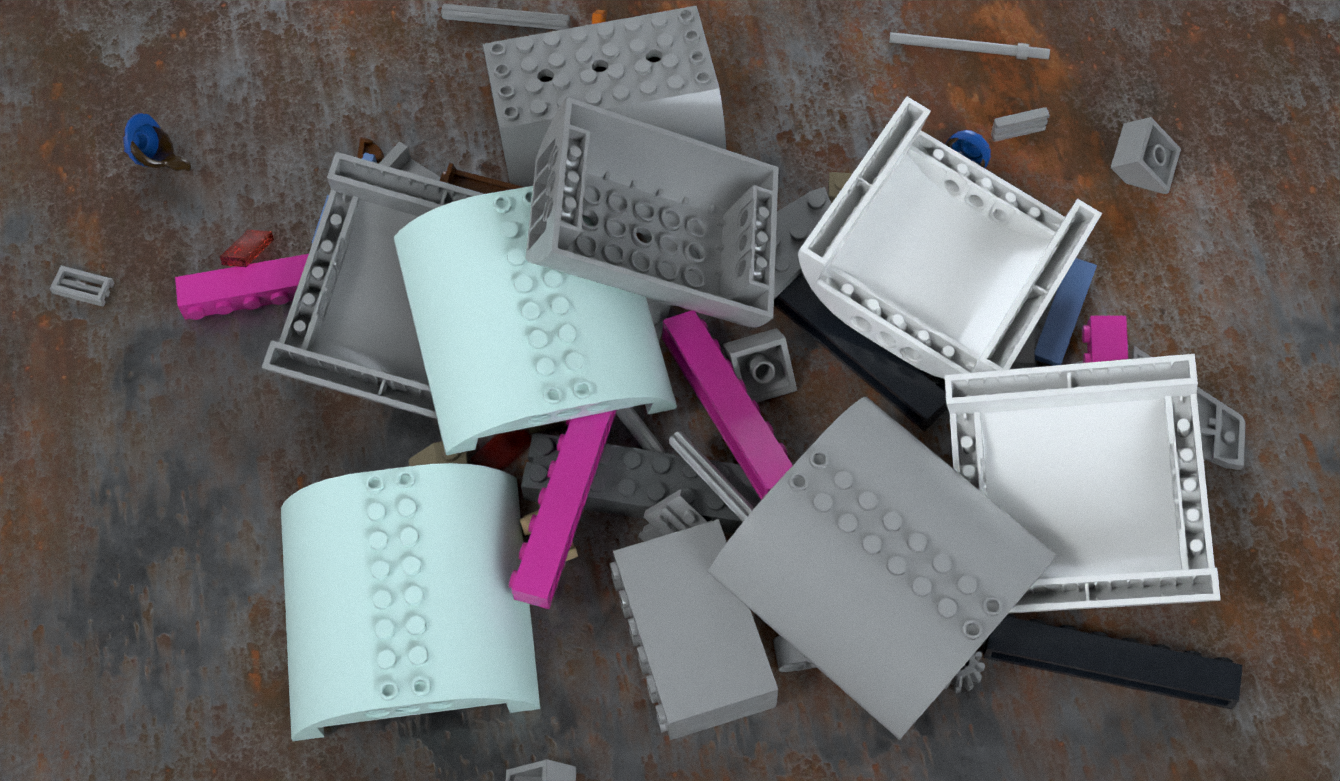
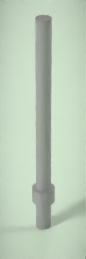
[889,32,1050,60]

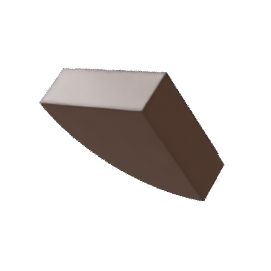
[357,137,384,164]

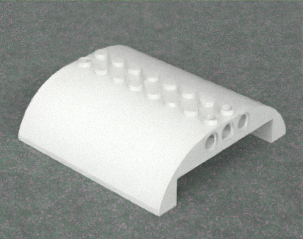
[798,97,1102,379]
[945,354,1221,613]

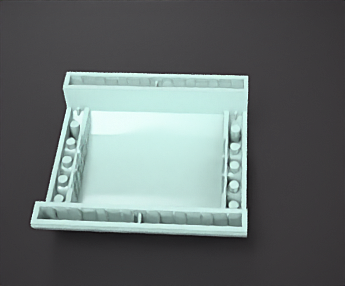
[394,186,677,455]
[281,463,540,741]

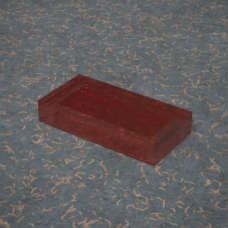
[219,230,274,267]
[471,429,532,471]

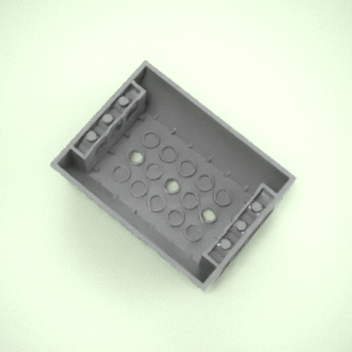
[483,6,726,187]
[525,97,779,328]

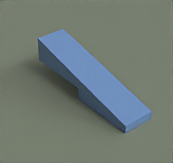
[1035,258,1097,366]

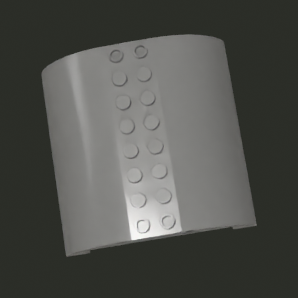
[262,152,483,419]
[708,397,1057,740]

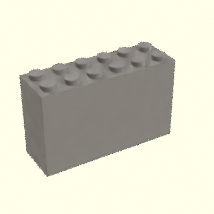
[609,519,778,740]

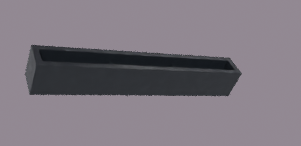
[774,273,948,432]
[983,613,1243,709]

